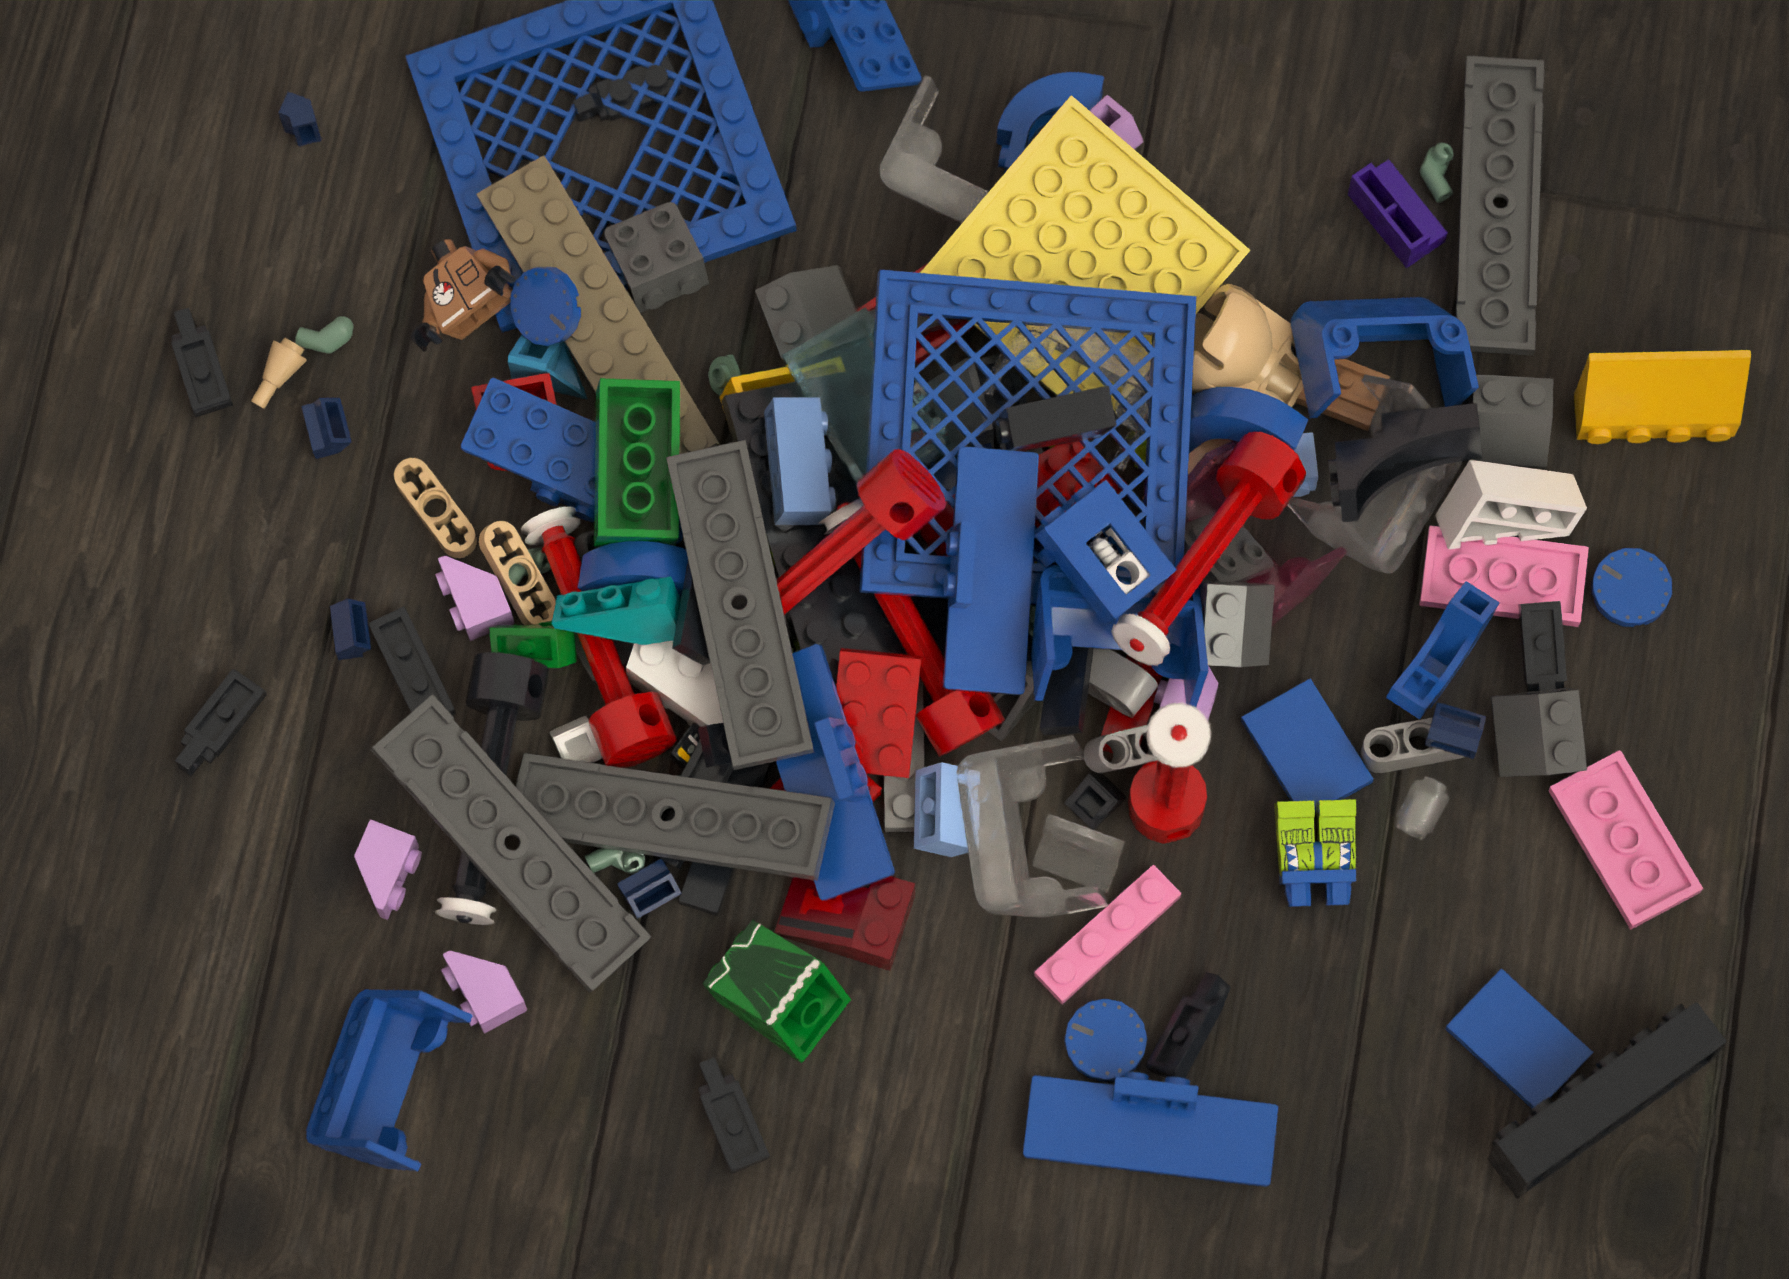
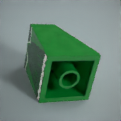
[702,919,851,1063]

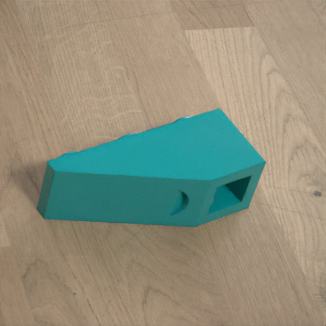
[552,576,681,645]

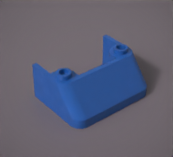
[1291,297,1479,418]
[1031,566,1209,708]
[306,989,473,1171]

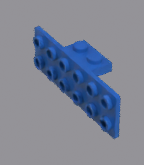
[788,0,922,92]
[460,378,683,544]
[943,446,1039,695]
[776,644,895,900]
[1023,1072,1278,1187]

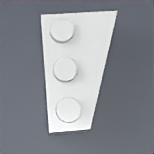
[1435,460,1587,550]
[626,641,723,727]

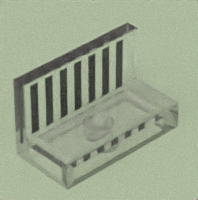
[1031,814,1125,894]

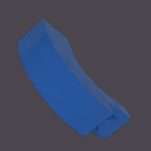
[997,72,1104,173]
[1189,387,1308,453]
[578,541,688,598]
[1386,581,1500,719]

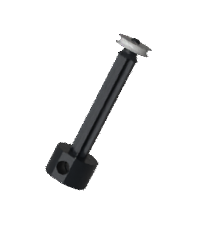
[434,652,549,925]

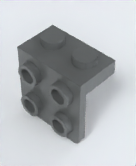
[604,202,709,313]
[1184,512,1274,582]

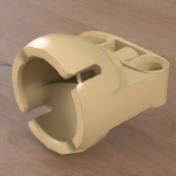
[1192,284,1303,407]

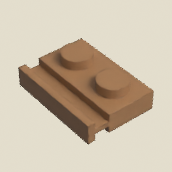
[1295,359,1390,431]

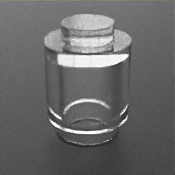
[1395,777,1450,840]

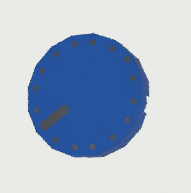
[511,267,581,346]
[1591,548,1672,627]
[1065,999,1147,1082]

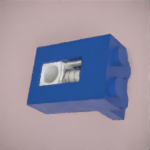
[1035,480,1177,625]

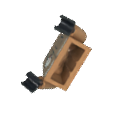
[411,239,516,352]

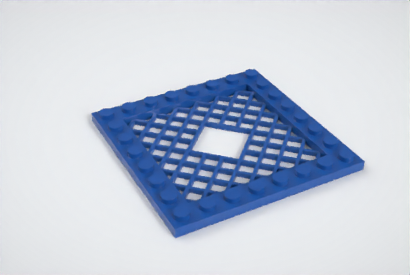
[406,0,797,333]
[860,270,1197,605]

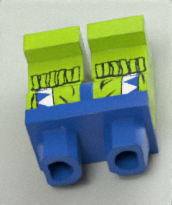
[1274,799,1356,907]

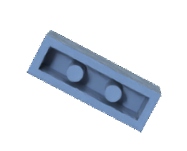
[764,398,835,525]

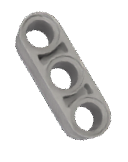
[1088,648,1158,718]
[1360,717,1464,773]
[1084,724,1158,773]

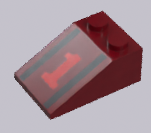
[774,876,915,971]

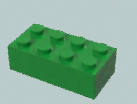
[594,378,680,546]

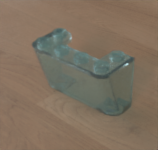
[782,307,951,485]

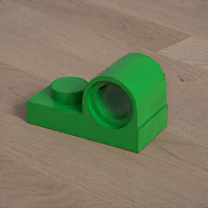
[489,621,577,668]

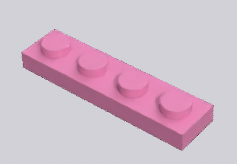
[1034,864,1182,1004]

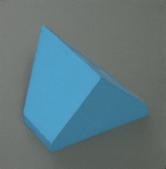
[508,335,588,400]

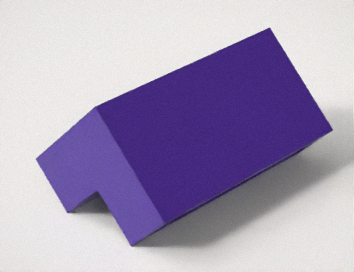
[1348,159,1447,268]

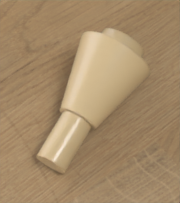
[251,338,307,409]

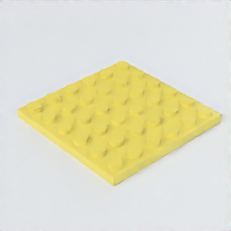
[920,95,1250,411]

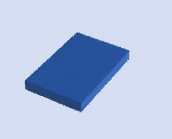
[1241,678,1373,815]
[1445,968,1593,1109]

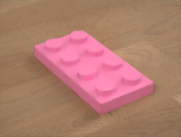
[1419,526,1589,627]
[1548,750,1703,930]

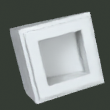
[550,716,602,763]

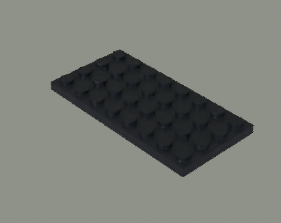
[721,367,948,687]

